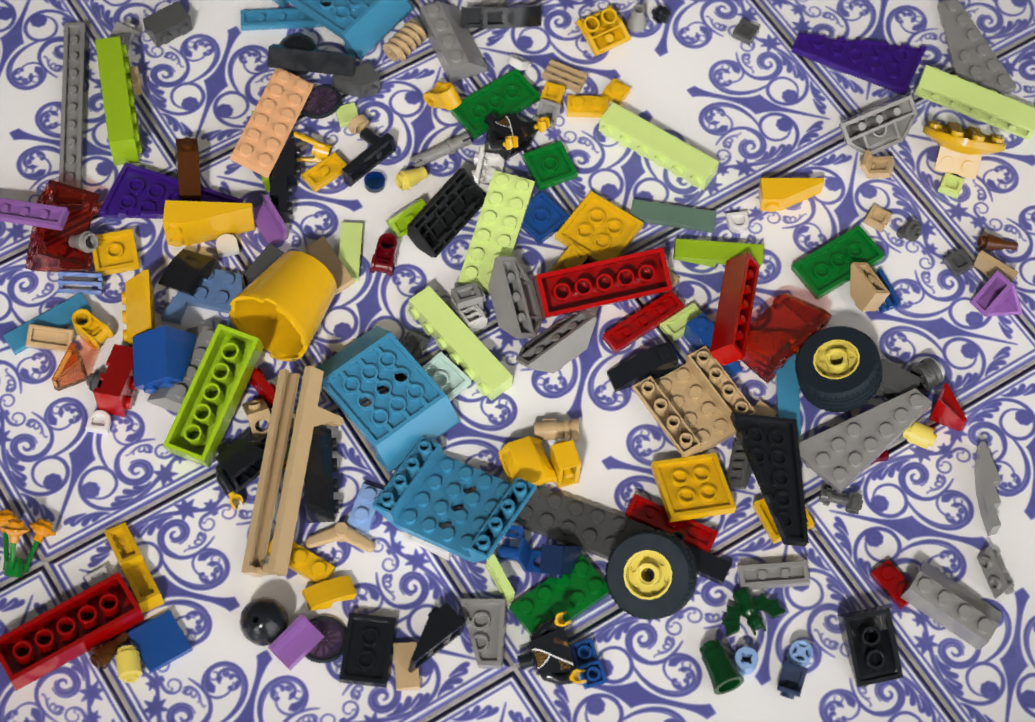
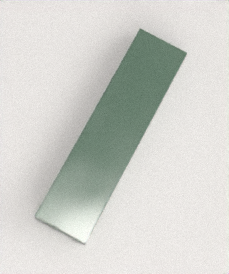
[630,199,716,233]

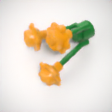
[0,509,56,578]

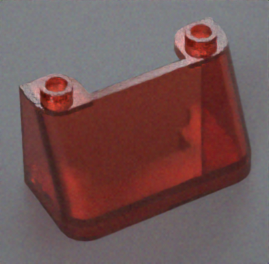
[25,179,101,272]
[740,293,832,384]

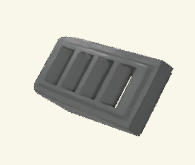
[726,442,752,489]

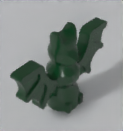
[722,588,786,637]

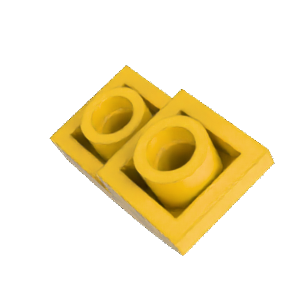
[302,575,357,611]

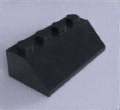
[304,425,339,523]

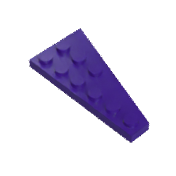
[791,33,927,96]
[99,162,243,219]

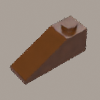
[175,138,201,199]

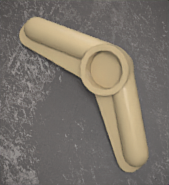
[306,522,375,552]

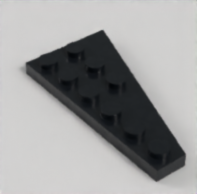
[730,413,809,546]

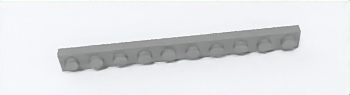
[58,22,86,200]

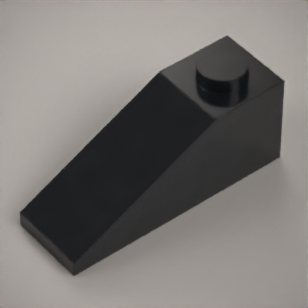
[607,341,678,392]
[408,603,466,673]

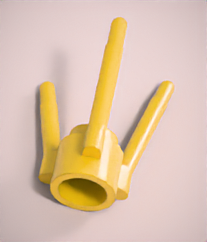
[293,131,332,163]

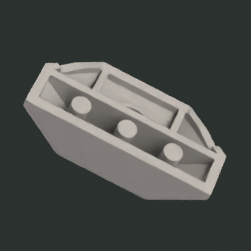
[839,95,918,155]
[488,256,543,339]
[516,310,597,373]

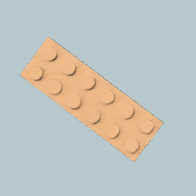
[230,68,314,178]

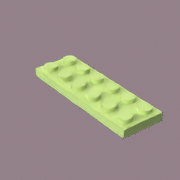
[458,170,535,293]

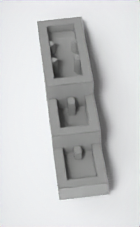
[974,441,1001,536]

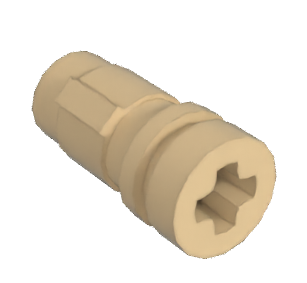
[534,418,579,441]

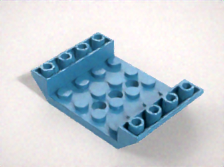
[272,0,413,61]
[317,326,460,474]
[372,436,537,563]

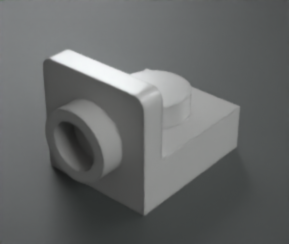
[451,282,486,311]

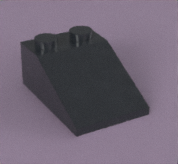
[837,606,903,687]

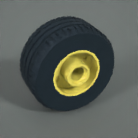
[795,326,882,412]
[605,530,698,620]

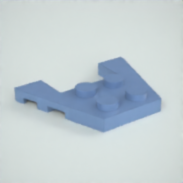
[161,268,243,330]

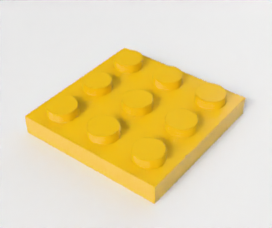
[555,191,644,262]
[650,453,736,522]

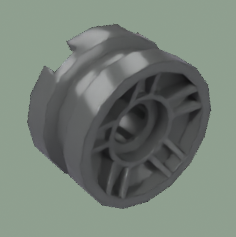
[910,358,943,393]

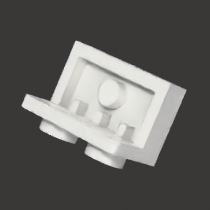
[471,145,505,193]

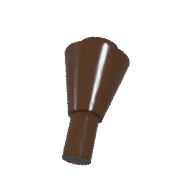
[977,231,1018,252]
[89,632,130,669]

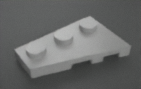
[460,599,507,669]

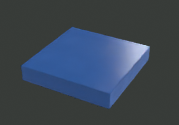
[521,191,570,245]
[128,610,193,674]

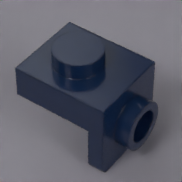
[777,661,808,699]

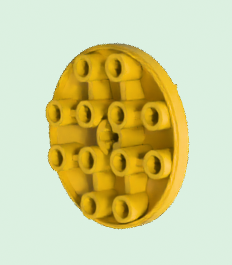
[922,120,1007,179]

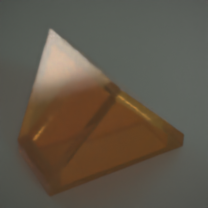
[51,343,88,391]

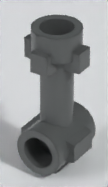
[819,488,863,514]

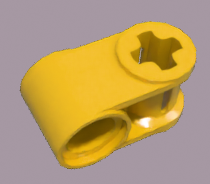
[423,81,462,110]
[72,309,114,351]

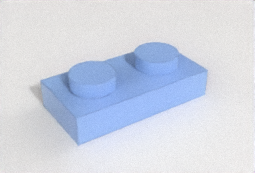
[347,483,382,533]

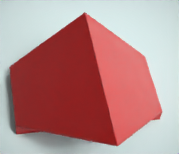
[929,383,967,431]

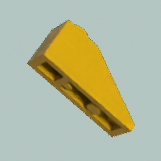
[758,178,824,212]

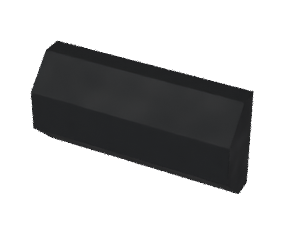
[407,168,485,257]

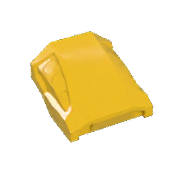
[575,5,631,56]
[498,436,557,486]

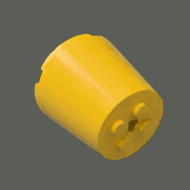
[229,250,337,361]

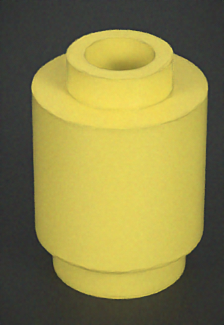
[902,421,937,450]
[115,645,142,683]

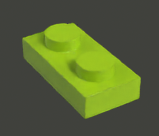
[386,199,426,239]

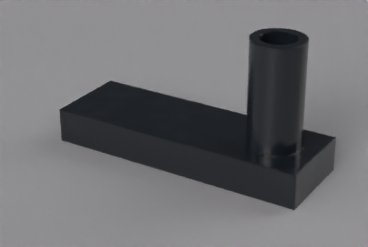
[342,127,396,187]
[672,531,732,585]

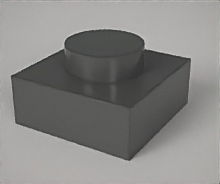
[732,18,760,46]
[943,248,974,277]

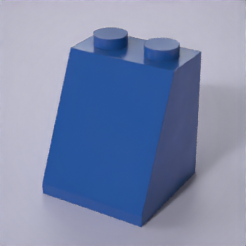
[133,325,197,394]

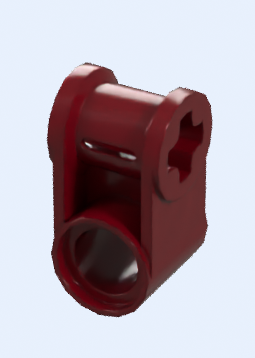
[370,233,398,277]

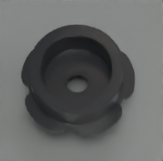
[651,5,671,24]

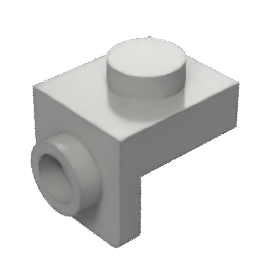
[109,21,141,51]
[532,98,562,131]

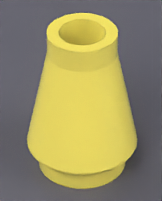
[395,166,428,191]

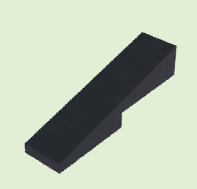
[267,44,356,77]

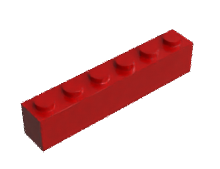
[710,252,760,366]

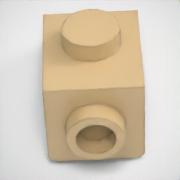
[860,150,895,179]

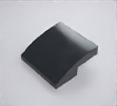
[158,249,216,296]

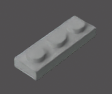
[737,561,810,590]

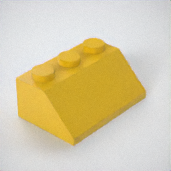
[121,269,156,347]

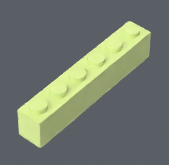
[914,65,1035,140]
[598,102,719,190]
[408,286,513,401]

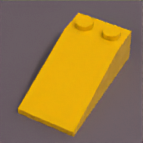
[163,200,255,247]

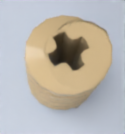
[383,19,427,62]

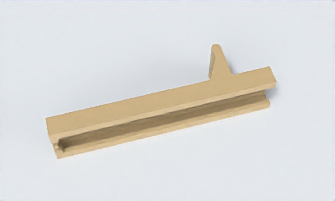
[241,366,344,577]

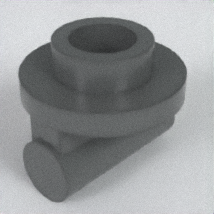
[896,220,922,242]

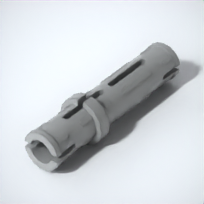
[410,132,472,168]

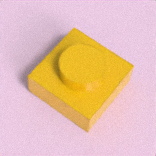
[602,78,631,105]
[540,81,566,105]

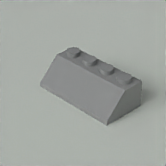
[420,1,488,83]
[147,325,216,414]
[901,560,1002,650]

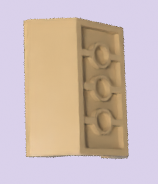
[632,345,757,457]

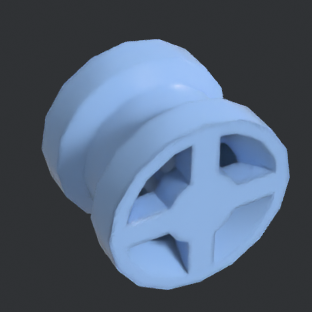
[787,640,813,667]
[733,647,758,676]

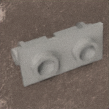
[977,547,1015,599]

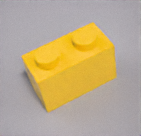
[550,440,581,489]

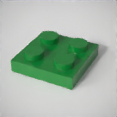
[522,141,578,191]

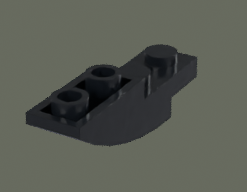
[461,5,541,29]
[270,138,301,223]

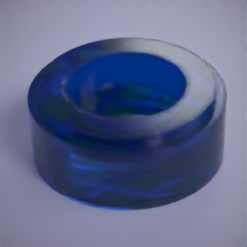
[364,171,385,193]

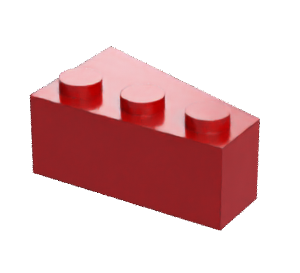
[93,344,137,417]

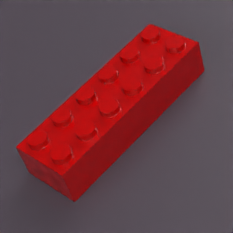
[533,247,673,319]
[0,572,144,691]

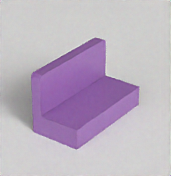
[253,194,288,246]
[268,614,324,671]

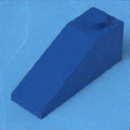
[684,313,742,379]

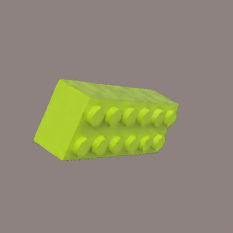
[95,36,142,166]
[163,323,264,468]

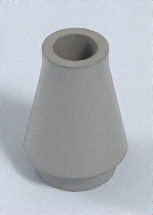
[627,4,647,33]
[68,231,98,253]

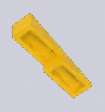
[104,522,164,614]

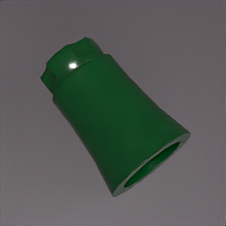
[699,639,744,695]

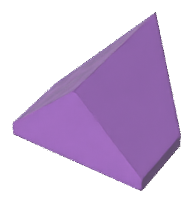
[970,270,1023,317]

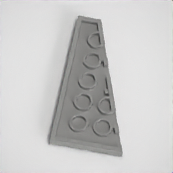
[937,0,1017,95]
[799,388,932,494]

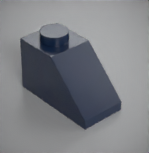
[540,544,583,578]

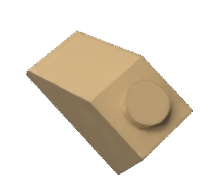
[850,262,890,311]

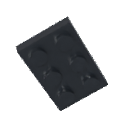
[339,613,396,688]

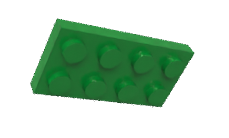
[450,68,541,140]
[791,225,885,300]
[509,555,609,636]

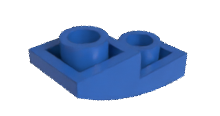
[569,638,607,690]

